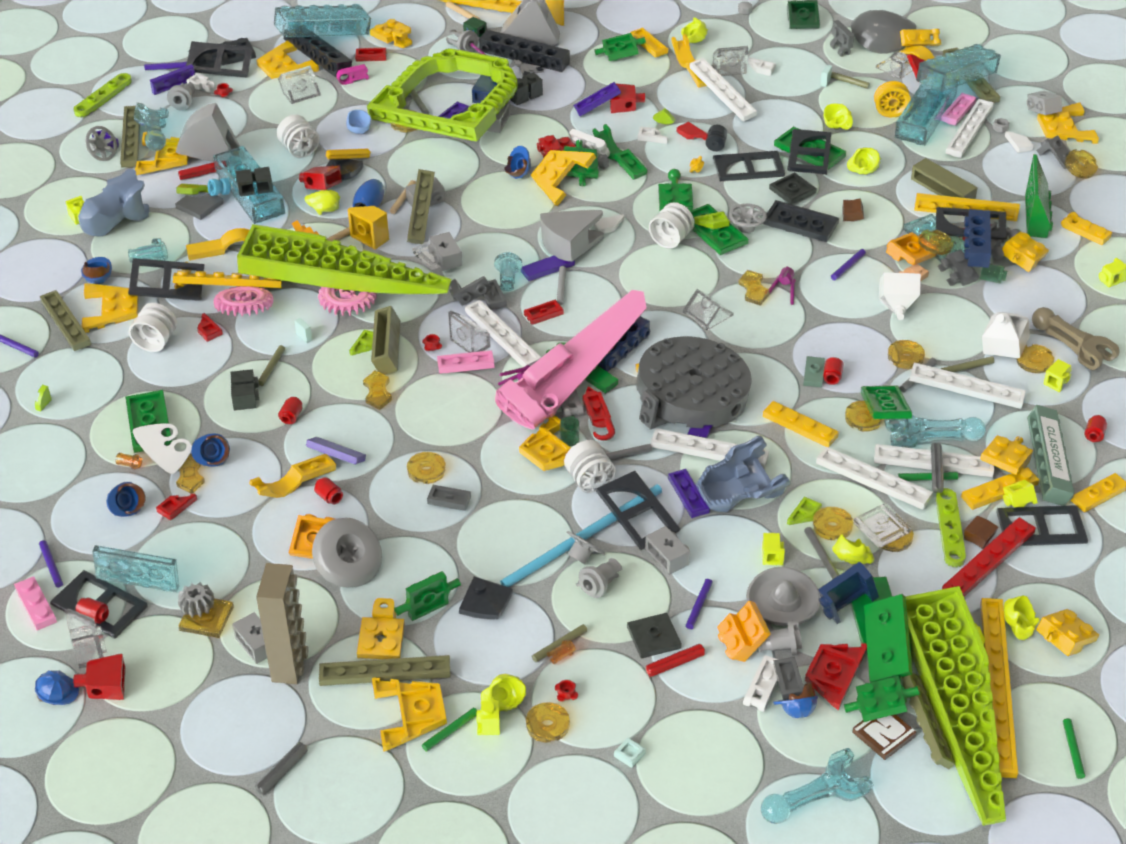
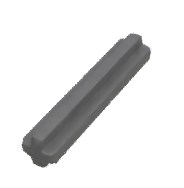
[931,442,944,493]
[255,742,308,795]

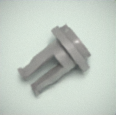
[446,29,479,52]
[167,82,195,110]
[576,558,622,598]
[758,620,802,655]

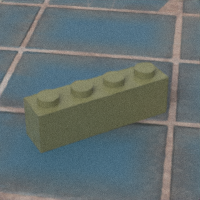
[911,158,978,199]
[371,306,401,376]

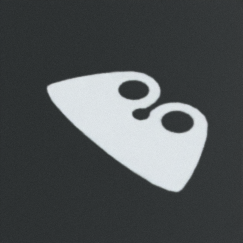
[133,424,192,474]

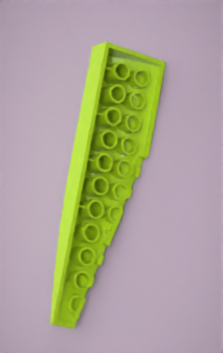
[237,224,451,294]
[906,586,1006,826]

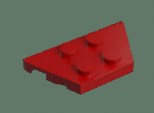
[805,643,867,710]

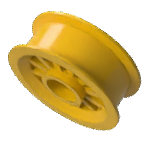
[874,81,911,118]

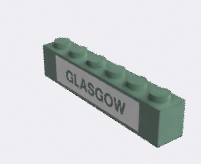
[1027,404,1075,506]

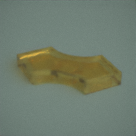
[738,270,770,306]
[363,370,392,410]
[176,453,205,494]

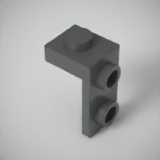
[1036,135,1076,169]
[449,276,492,306]
[639,390,669,430]

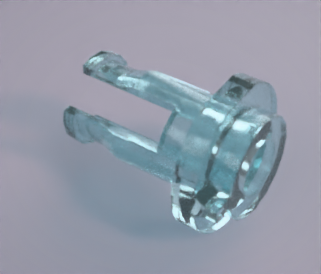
[128,238,168,263]
[494,252,522,291]

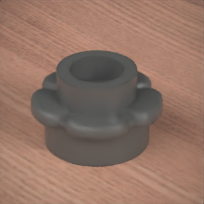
[597,154,609,170]

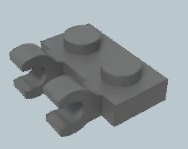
[830,20,854,57]
[937,249,979,286]

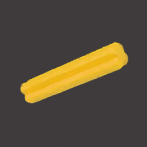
[325,148,371,160]

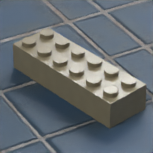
[256,563,309,684]

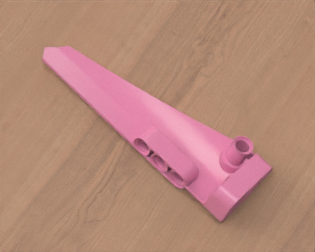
[495,290,647,429]

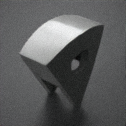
[501,0,560,46]
[176,103,240,166]
[540,210,604,261]

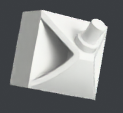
[879,273,921,320]
[982,312,1030,358]

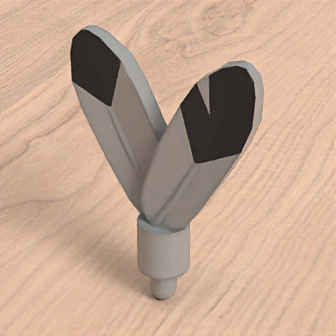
[513,60,544,76]

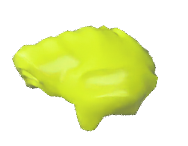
[681,17,708,43]
[824,103,853,130]
[847,147,882,175]
[305,190,340,215]
[832,534,874,564]
[1004,595,1040,640]
[481,673,526,712]

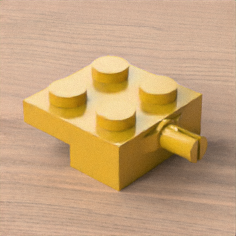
[1002,231,1049,272]
[980,435,1033,475]
[1036,609,1099,656]

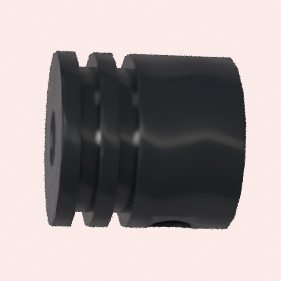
[705,124,727,152]

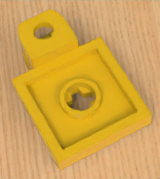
[369,19,412,48]
[357,598,405,659]

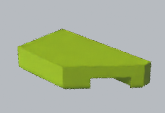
[176,183,209,195]
[694,211,730,229]
[349,329,373,356]
[787,496,822,525]

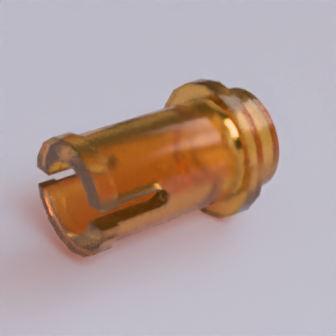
[115,452,142,470]
[547,640,576,664]

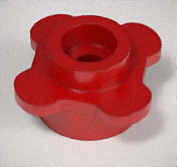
[214,83,233,97]
[422,334,442,351]
[555,680,578,702]

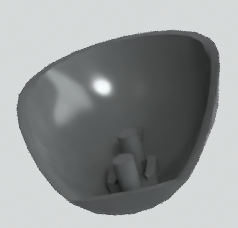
[851,10,917,54]

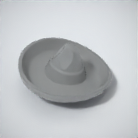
[312,518,382,588]
[746,567,821,626]

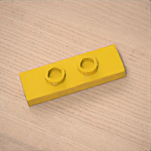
[630,28,668,58]
[1070,473,1126,513]

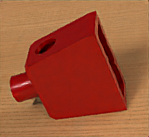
[610,83,645,113]
[299,166,342,190]
[73,654,126,700]

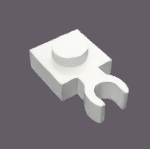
[187,73,215,92]

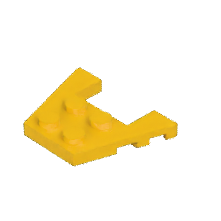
[256,41,319,79]
[1037,102,1099,144]
[135,132,189,175]
[531,150,596,207]
[81,283,139,333]
[519,415,571,471]
[372,677,447,752]

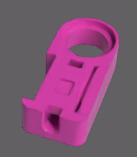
[336,64,369,85]

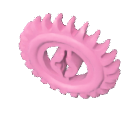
[214,286,273,317]
[318,287,377,316]

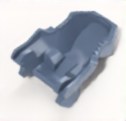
[78,169,149,236]
[696,436,791,513]

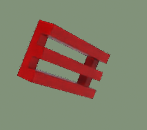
[355,48,387,62]
[524,299,564,325]

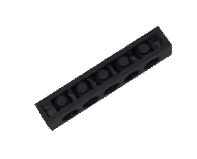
[283,23,352,77]
[479,30,570,72]

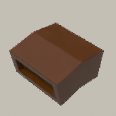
[842,198,864,221]
[964,516,999,549]

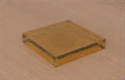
[178,598,234,638]

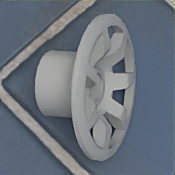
[85,126,117,161]
[729,203,766,233]
[566,531,605,564]

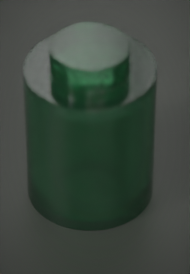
[980,264,1008,284]
[560,416,580,446]

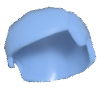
[346,110,371,134]

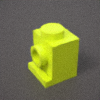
[65,196,84,225]
[1099,258,1126,288]
[1043,359,1072,392]
[1003,480,1038,507]
[762,533,785,565]
[477,700,500,735]

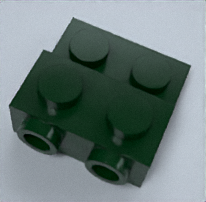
[787,0,820,29]

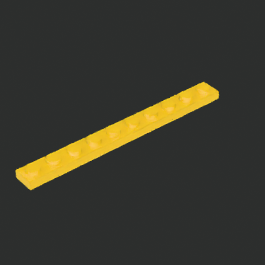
[980,598,1018,779]

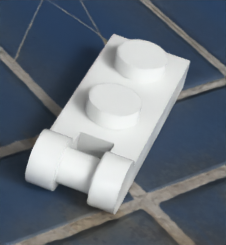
[569,128,610,157]
[743,655,778,712]

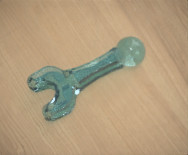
[134,102,169,151]
[884,415,986,448]
[761,748,874,824]

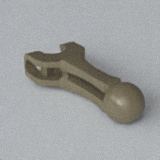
[1032,307,1119,370]

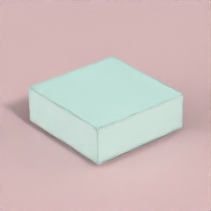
[821,65,832,87]
[295,318,312,343]
[614,738,646,768]

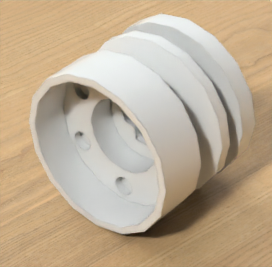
[277,115,320,158]
[649,203,694,248]
[129,303,177,352]
[564,440,616,493]

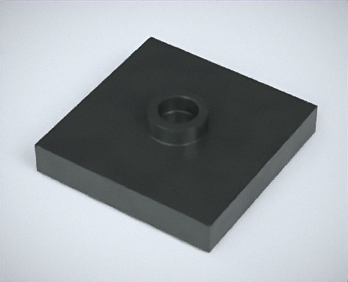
[769,172,817,204]
[627,612,682,659]

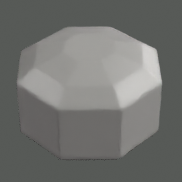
[738,2,752,15]
[993,118,1010,133]

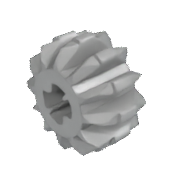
[178,582,214,618]

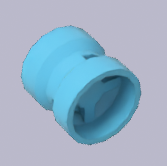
[208,178,231,196]

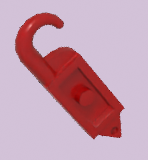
[582,386,615,441]

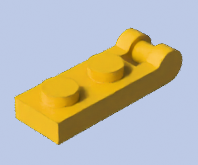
[900,29,941,46]
[1061,212,1112,245]

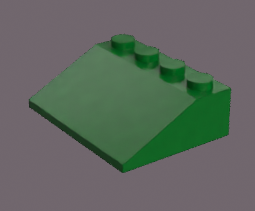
[1025,154,1053,238]

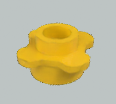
[689,156,704,173]

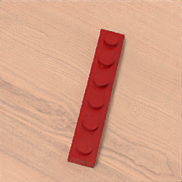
[942,517,1036,597]

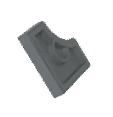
[175,194,224,220]

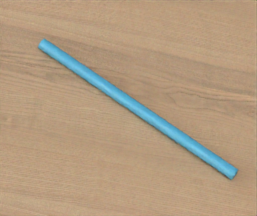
[500,484,662,587]

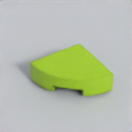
[653,108,675,124]
[35,384,52,412]

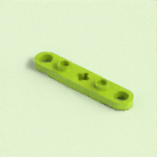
[73,73,132,118]
[935,488,966,568]

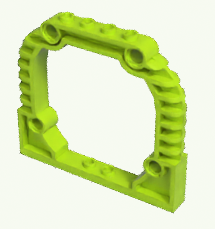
[367,48,518,142]

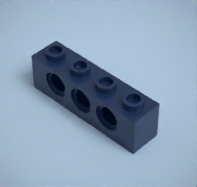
[964,209,991,268]
[598,316,650,372]

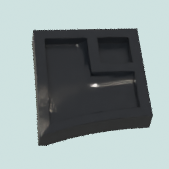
[325,159,363,180]
[459,576,513,619]

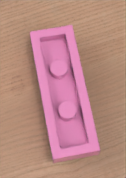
[941,93,977,126]
[437,350,494,374]
[14,576,57,630]

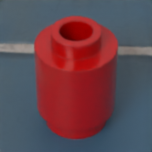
[823,357,844,385]
[278,397,303,424]
[1084,415,1107,442]
[314,477,343,505]
[76,597,109,624]

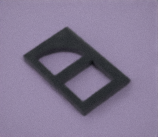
[186,41,253,78]
[787,129,832,175]
[713,150,785,182]
[935,207,1007,240]
[128,258,205,301]
[596,471,681,550]
[996,505,1088,546]
[50,570,148,639]

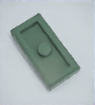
[803,356,825,387]

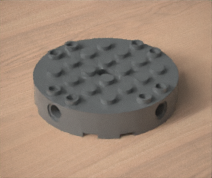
[636,336,752,428]

